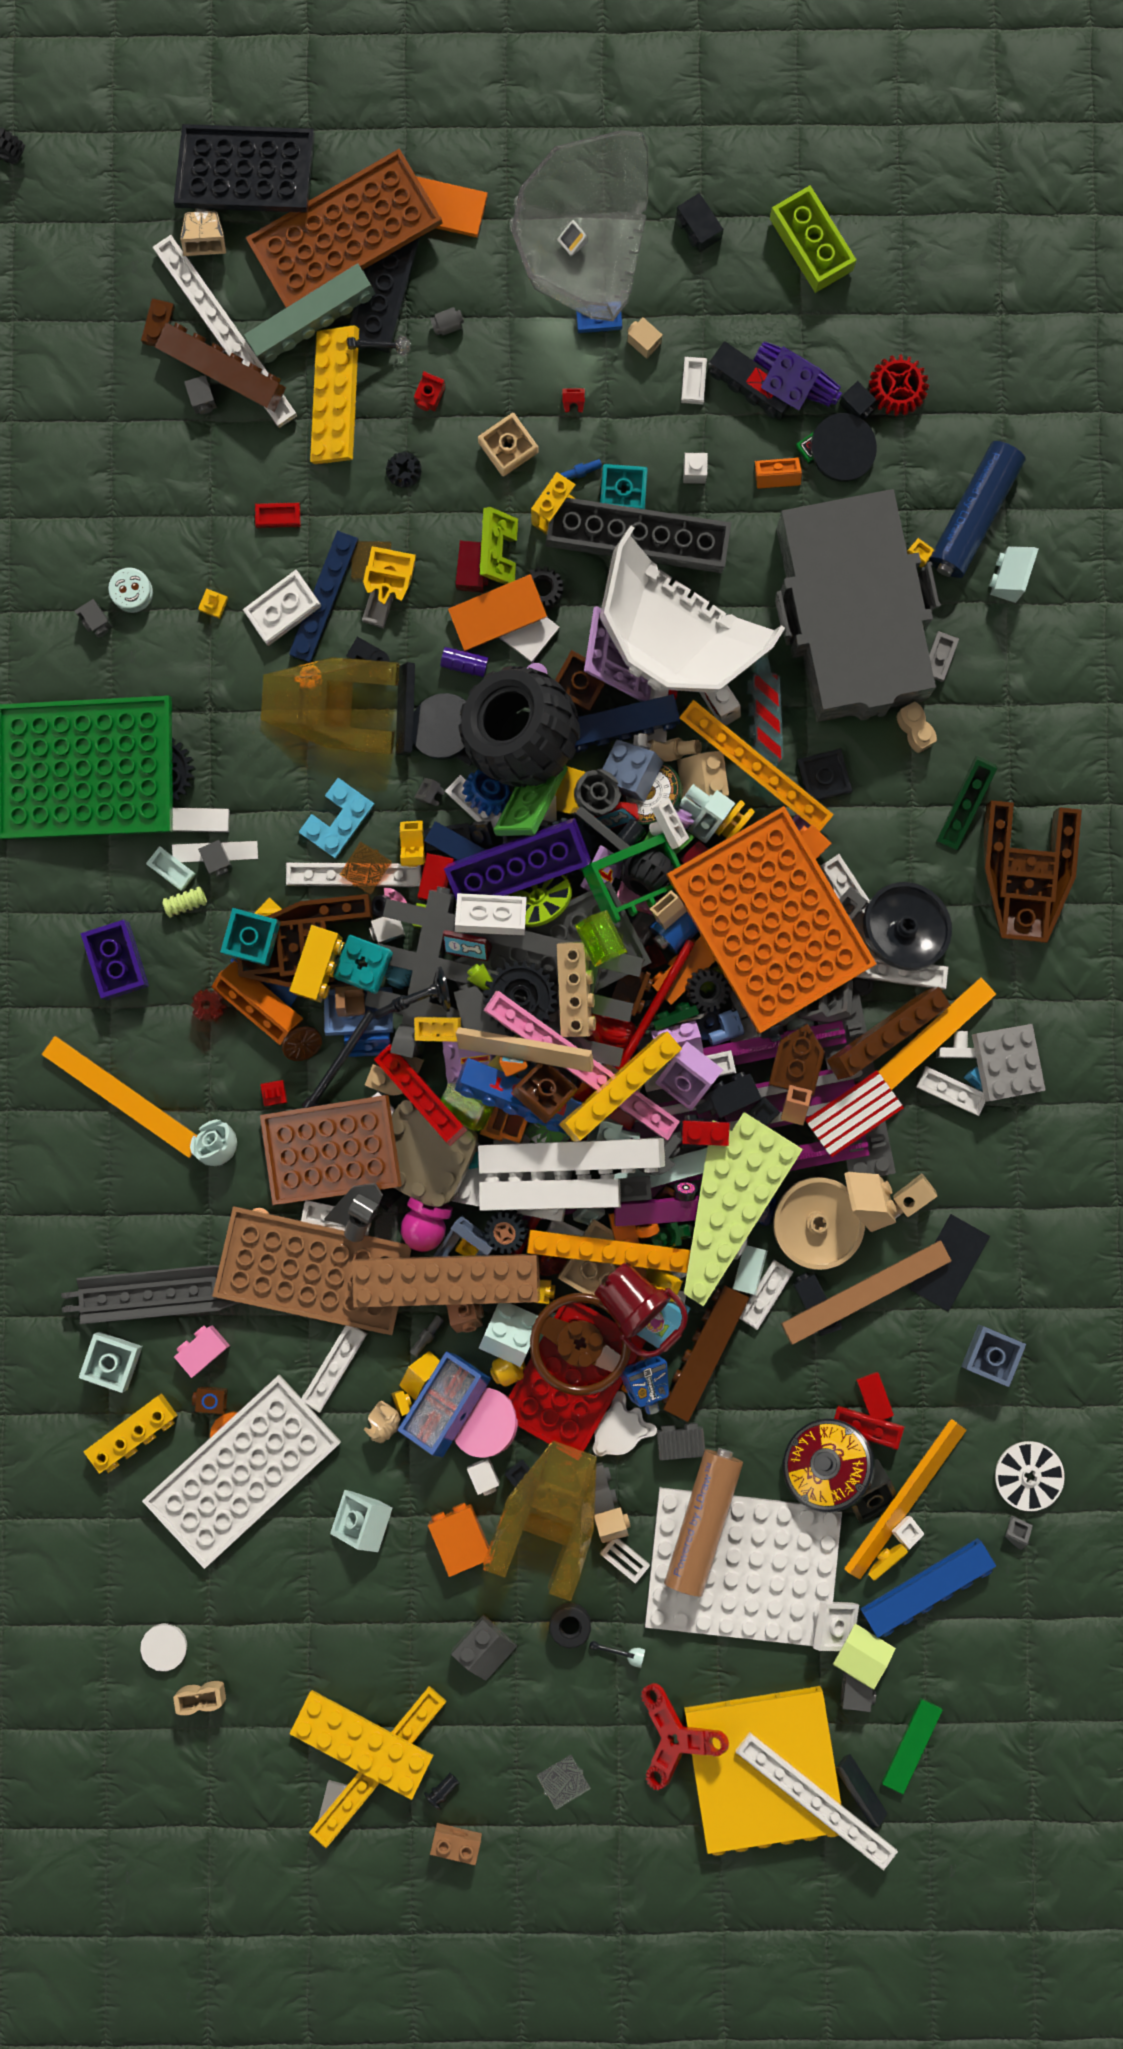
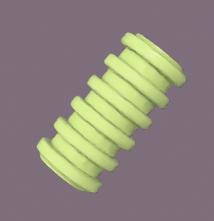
[163,886,207,918]

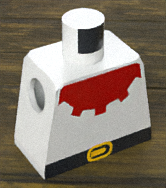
[699,684,741,726]

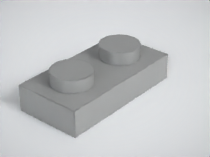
[929,631,959,682]

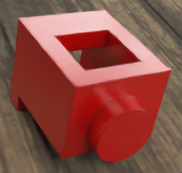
[414,371,446,411]

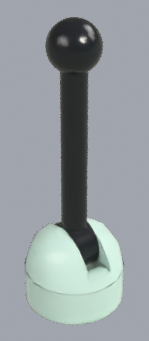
[589,1641,645,1668]

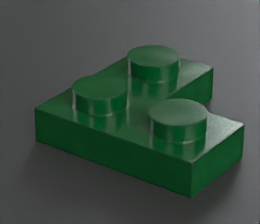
[652,1001,699,1031]

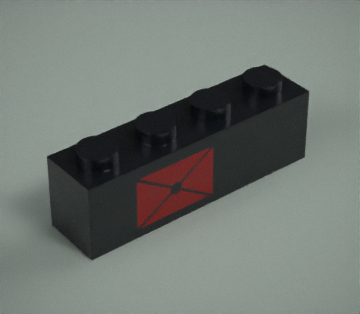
[708,341,791,420]

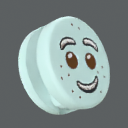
[108,568,153,613]

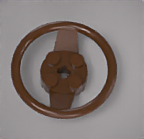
[530,1293,631,1396]

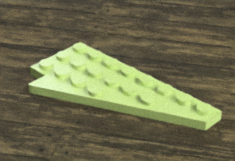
[684,1112,803,1306]

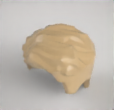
[364,1401,401,1443]

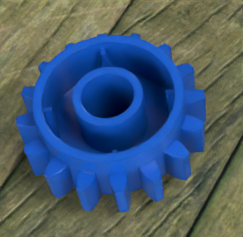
[462,770,512,816]

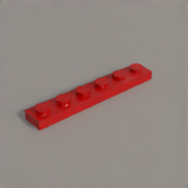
[374,1044,467,1146]

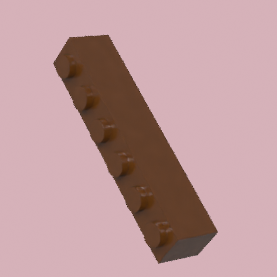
[155,322,286,412]
[826,986,951,1080]
[661,1284,749,1422]

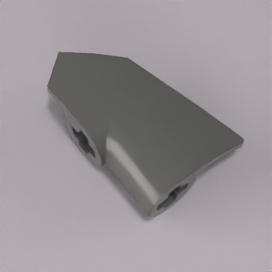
[324,1183,383,1242]

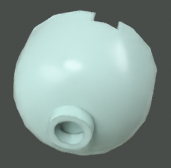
[190,1119,237,1166]

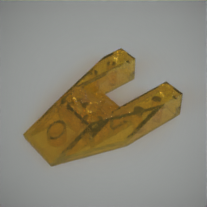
[261,657,400,754]
[483,1441,597,1601]

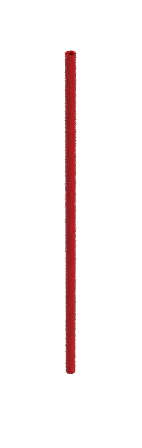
[511,940,695,1254]

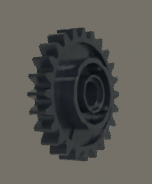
[483,960,557,1035]

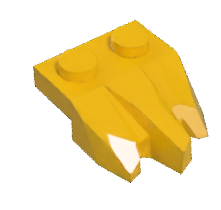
[363,546,416,605]

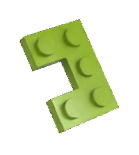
[480,507,518,585]

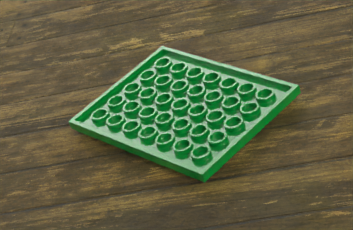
[0,696,173,840]

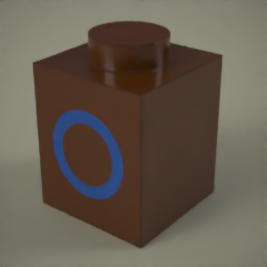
[192,1386,228,1414]

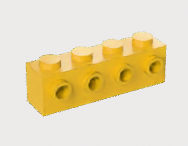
[83,1394,178,1474]

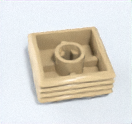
[478,413,538,476]

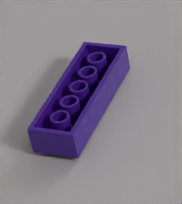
[444,818,591,900]

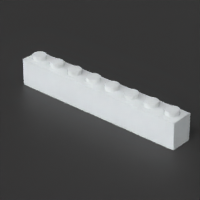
[478,1138,665,1177]

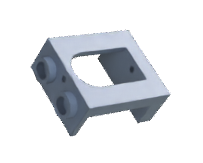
[433,1216,494,1257]

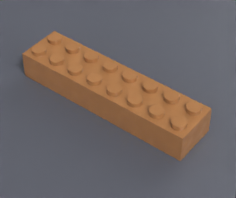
[352,1254,541,1307]

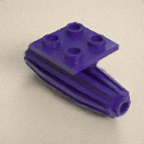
[753,341,842,410]

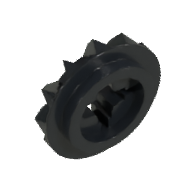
[386,451,422,488]

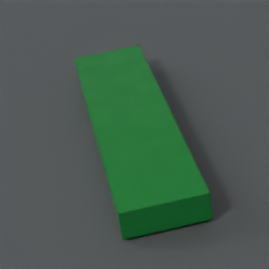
[882,1698,943,1794]

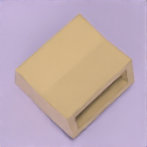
[650,891,687,930]

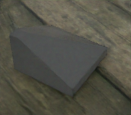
[1005,1516,1033,1550]

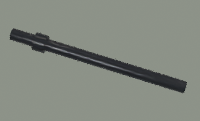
[302,1010,375,1108]

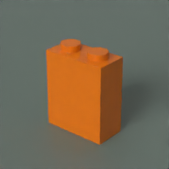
[428,1503,492,1577]

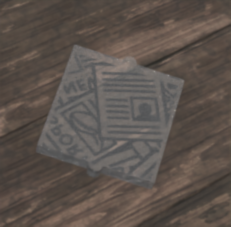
[537,1755,591,1809]

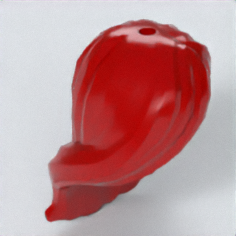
[588,1013,637,1053]

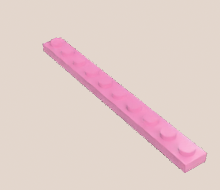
[483,991,680,1141]

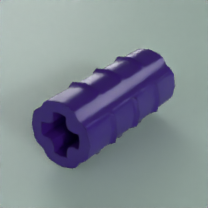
[440,647,489,677]

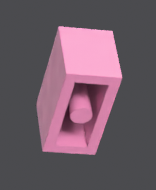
[174,1325,230,1378]

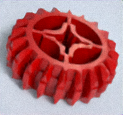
[868,354,929,417]

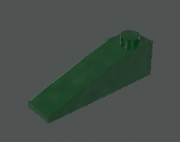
[937,756,998,850]

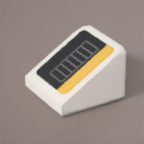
[557,220,588,257]

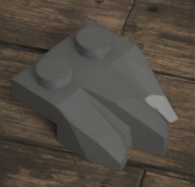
[798,979,853,1022]

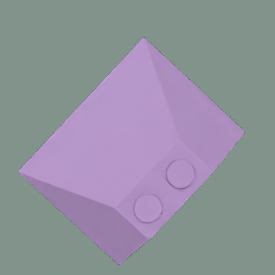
[584,606,651,702]

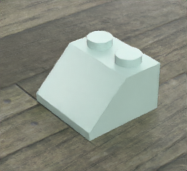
[989,547,1038,603]
[330,1490,392,1552]

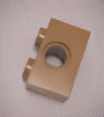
[430,1823,482,1865]

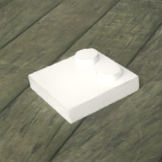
[813,1602,859,1651]

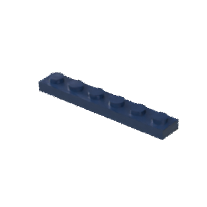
[289,530,359,664]

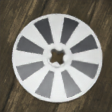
[995,1441,1064,1511]

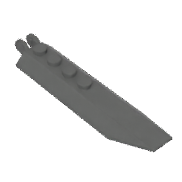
[61,1265,240,1324]

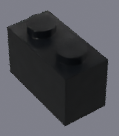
[675,193,724,252]

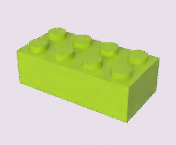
[770,185,856,293]

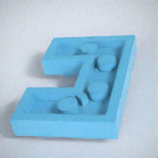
[299,778,375,859]

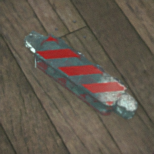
[747,656,784,767]

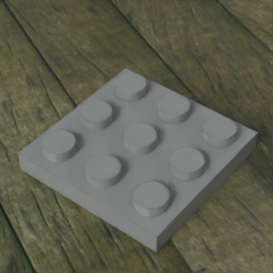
[972,1024,1045,1102]

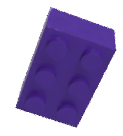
[80,920,149,1000]

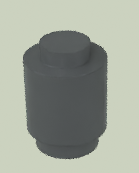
[430,307,464,336]

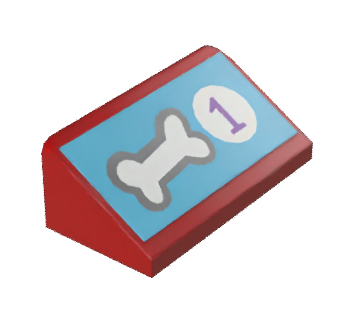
[594,802,639,830]

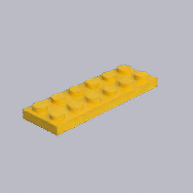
[310,325,359,464]
[289,1690,434,1800]

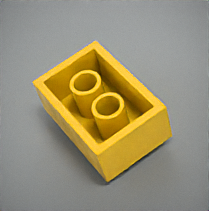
[290,925,345,1003]

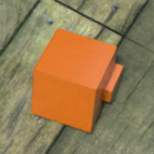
[480,1106,529,1143]

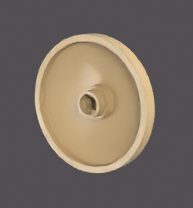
[773,1177,865,1270]

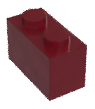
[456,540,489,593]

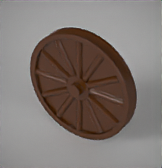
[282,1027,322,1061]

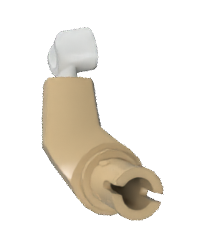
[633,733,702,762]

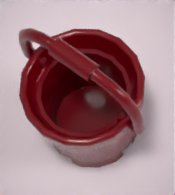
[594,1262,688,1358]

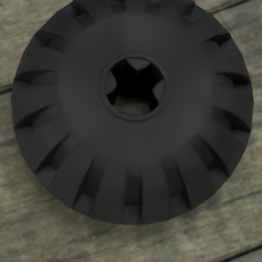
[620,848,674,900]

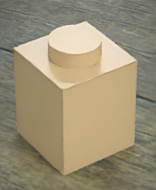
[627,317,663,359]
[594,1507,631,1543]

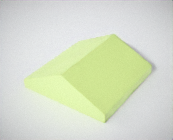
[832,1624,896,1690]

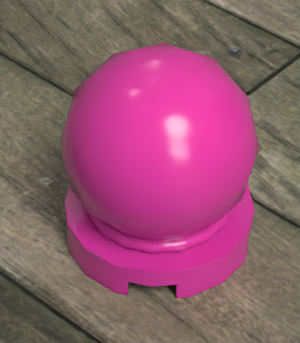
[401,1197,453,1252]

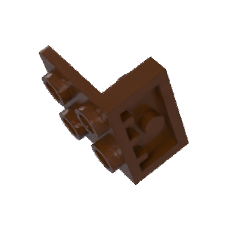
[611,972,653,1017]

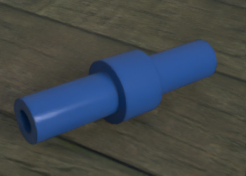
[560,459,602,480]

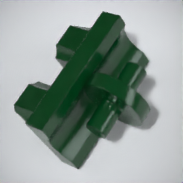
[650,1222,691,1247]

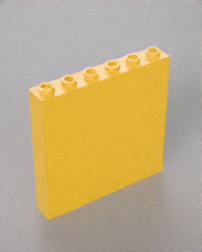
[684,1686,841,1856]

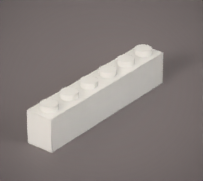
[479,1174,621,1211]

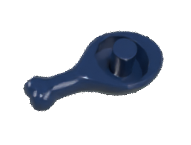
[696,990,721,1041]

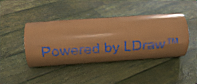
[664,1448,743,1597]

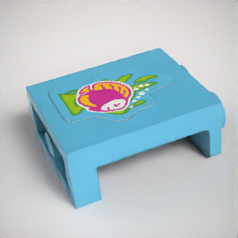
[637,1302,690,1348]

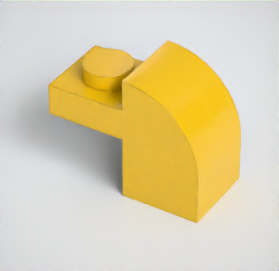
[400,821,425,867]

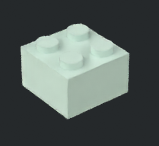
[479,1303,538,1367]
[79,1332,143,1393]

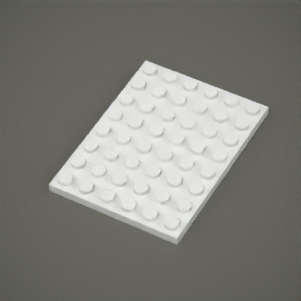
[645,1487,842,1646]

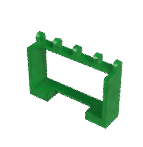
[582,833,681,924]

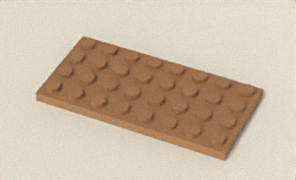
[212,1206,411,1335]

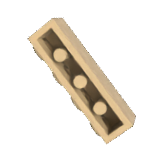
[557,942,596,1037]

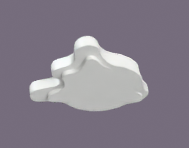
[593,1391,657,1456]

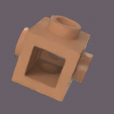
[447,1304,484,1333]

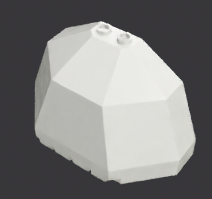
[600,526,785,693]

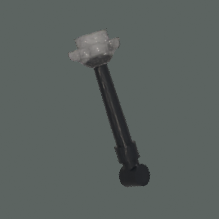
[347,335,410,357]

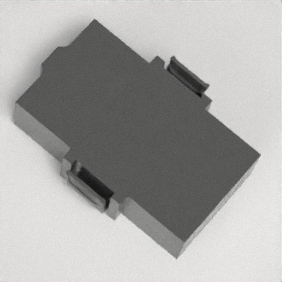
[775,489,941,722]

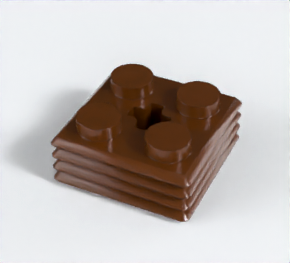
[512,1063,578,1123]

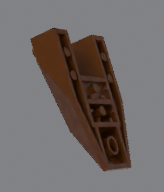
[984,800,1082,943]
[237,894,373,991]

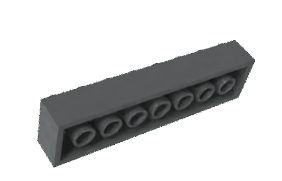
[545,498,731,573]

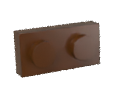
[141,298,175,347]

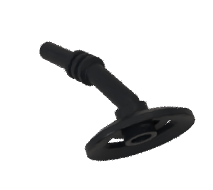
[374,966,450,1019]

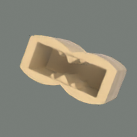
[897,702,937,753]
[173,1681,226,1715]

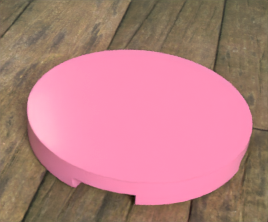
[454,1388,518,1458]

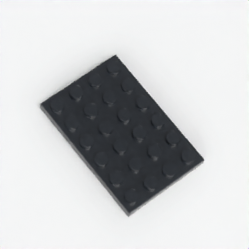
[173,124,315,213]

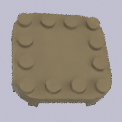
[392,1100,480,1207]

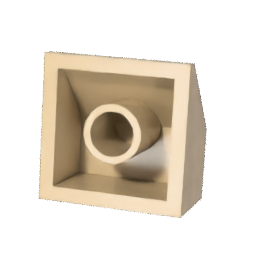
[677,751,729,803]
[844,1172,897,1232]

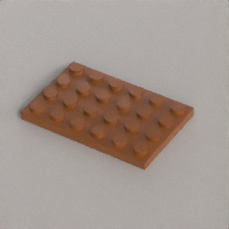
[260,1095,402,1205]

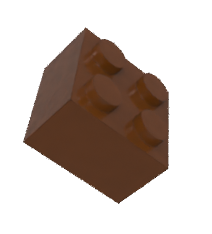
[555,650,607,715]

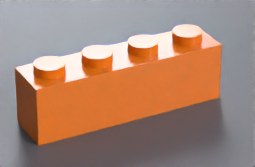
[211,960,303,1045]

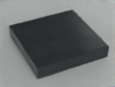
[797,748,852,801]

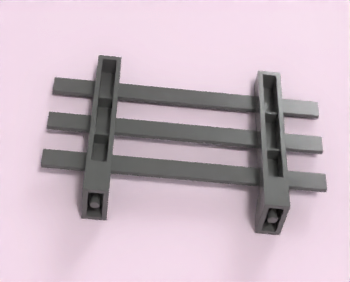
[365,886,644,1086]

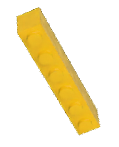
[559,1031,682,1142]

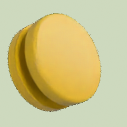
[715,800,755,840]

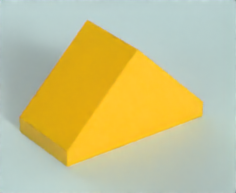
[399,1351,444,1401]

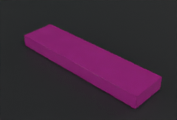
[614,1196,699,1226]

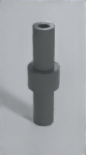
[410,1315,444,1357]

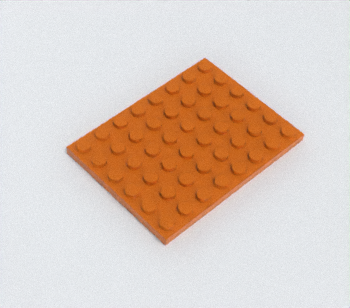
[666,806,876,1033]

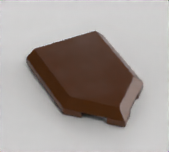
[769,1024,825,1096]

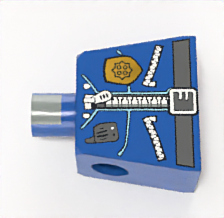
[620,1356,669,1414]

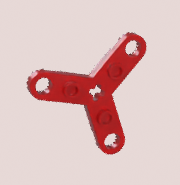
[641,1683,729,1790]

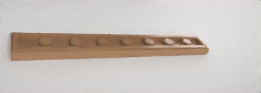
[780,1241,951,1344]

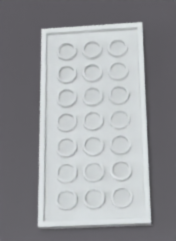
[142,1375,341,1569]

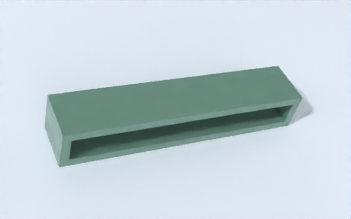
[244,263,375,365]

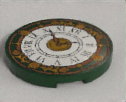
[618,763,683,827]

